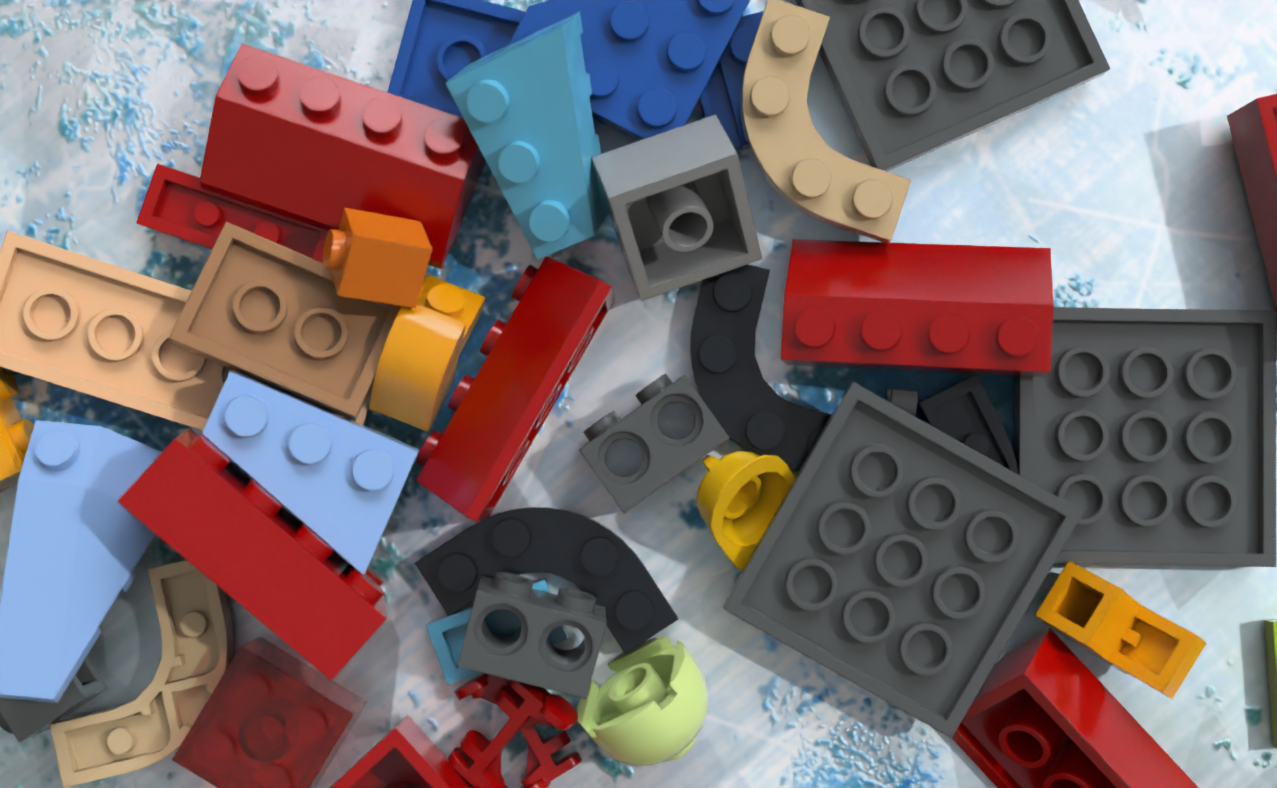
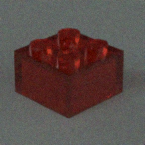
[172,637,368,788]

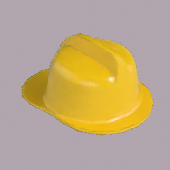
[696,451,795,571]

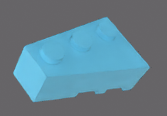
[445,11,609,260]

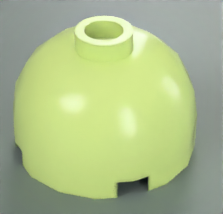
[577,637,709,766]

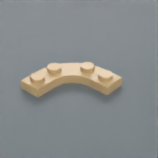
[740,0,911,244]
[50,560,234,788]

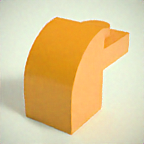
[369,274,486,432]
[1035,560,1206,699]

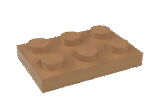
[169,222,401,422]

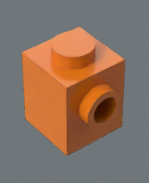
[323,208,432,308]

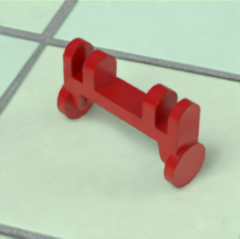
[454,673,582,788]
[448,680,578,788]

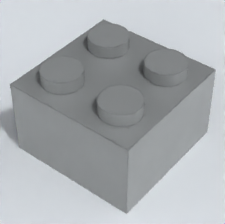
[592,114,763,301]

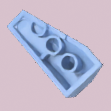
[0,420,162,703]

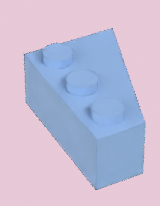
[202,371,420,575]

